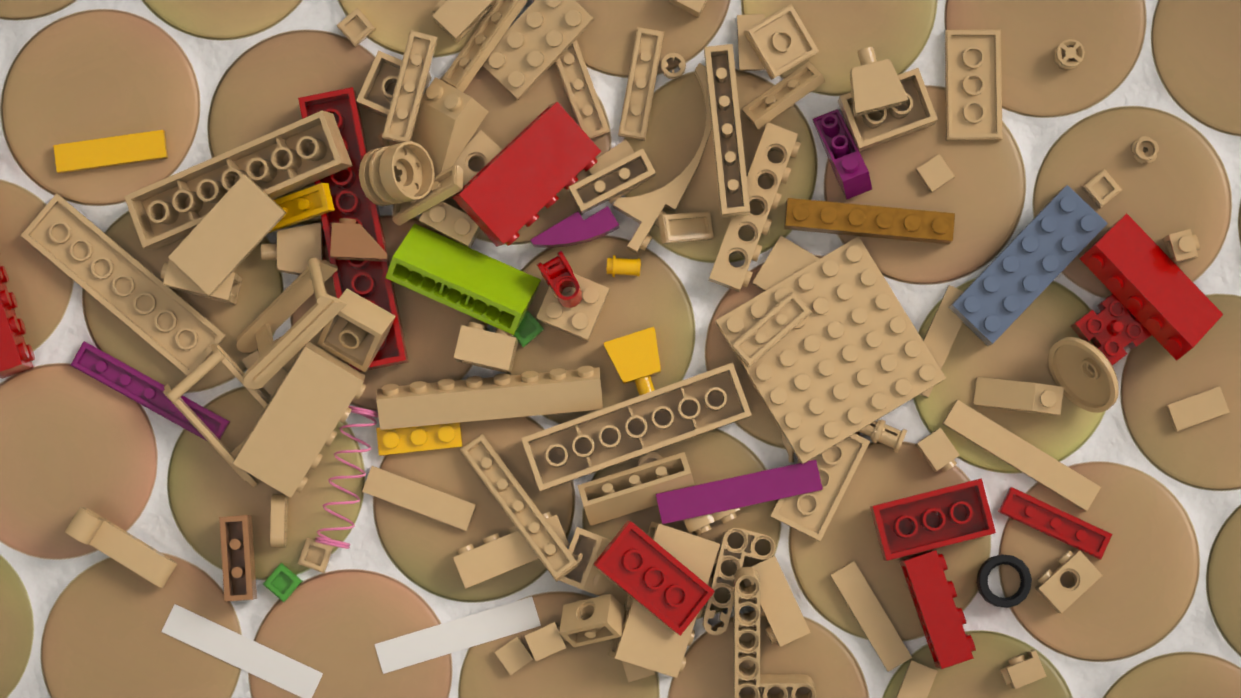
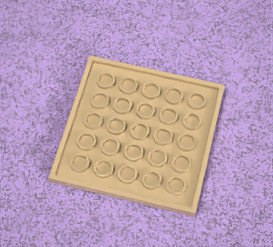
[715,236,946,465]

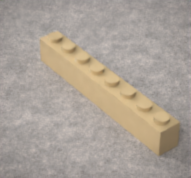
[376,366,603,430]

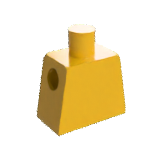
[603,327,661,396]

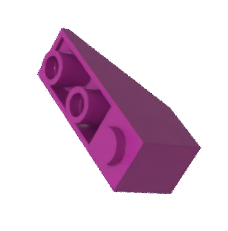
[813,109,872,199]

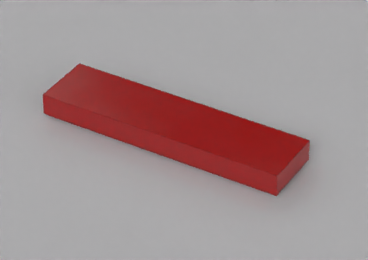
[998,487,1113,560]

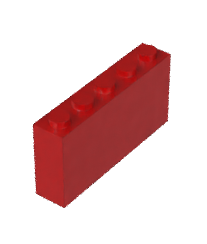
[452,102,601,247]
[1079,213,1224,361]

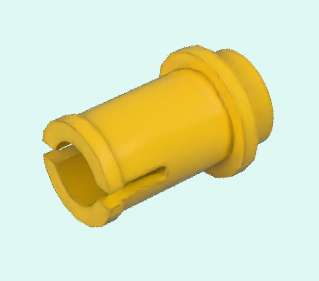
[606,255,641,277]

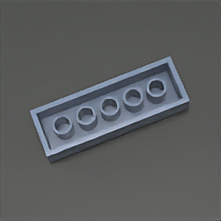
[949,185,1108,346]

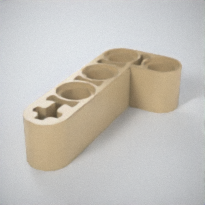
[65,507,177,588]
[703,528,776,635]

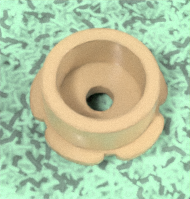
[1131,136,1159,163]

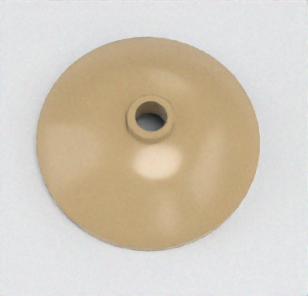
[1048,337,1119,413]

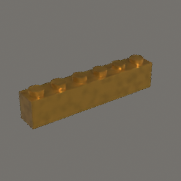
[784,198,955,244]

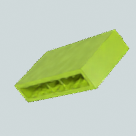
[385,223,541,335]

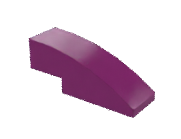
[531,206,619,248]

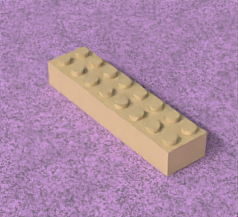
[124,110,353,250]
[521,363,752,492]

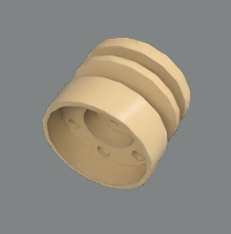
[359,141,435,206]

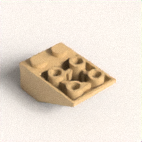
[559,527,628,605]

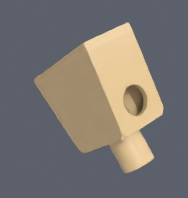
[850,47,908,117]
[261,223,324,275]

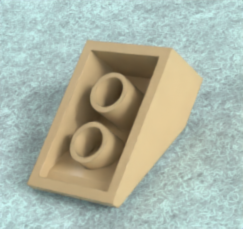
[411,77,488,176]

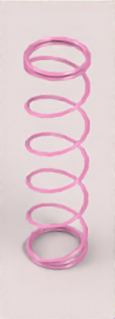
[315,406,378,549]

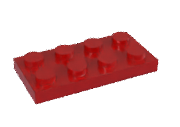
[593,520,715,636]

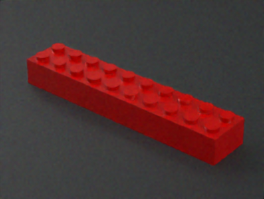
[298,87,409,372]

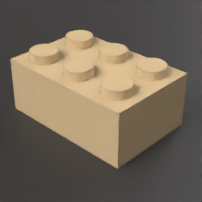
[838,68,938,152]

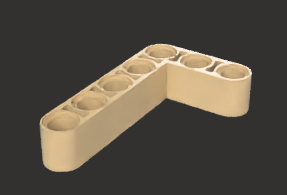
[734,567,817,698]

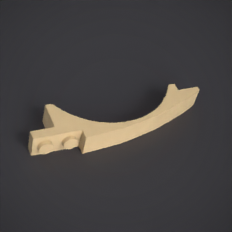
[613,63,712,254]

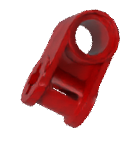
[537,251,582,308]

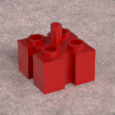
[1071,294,1151,366]

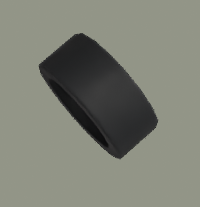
[976,554,1032,608]

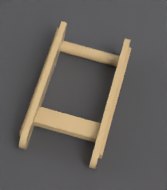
[236,258,347,390]
[163,343,270,487]

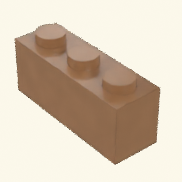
[219,515,257,602]

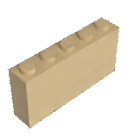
[233,342,366,498]
[608,522,720,678]

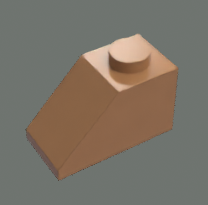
[330,218,389,262]

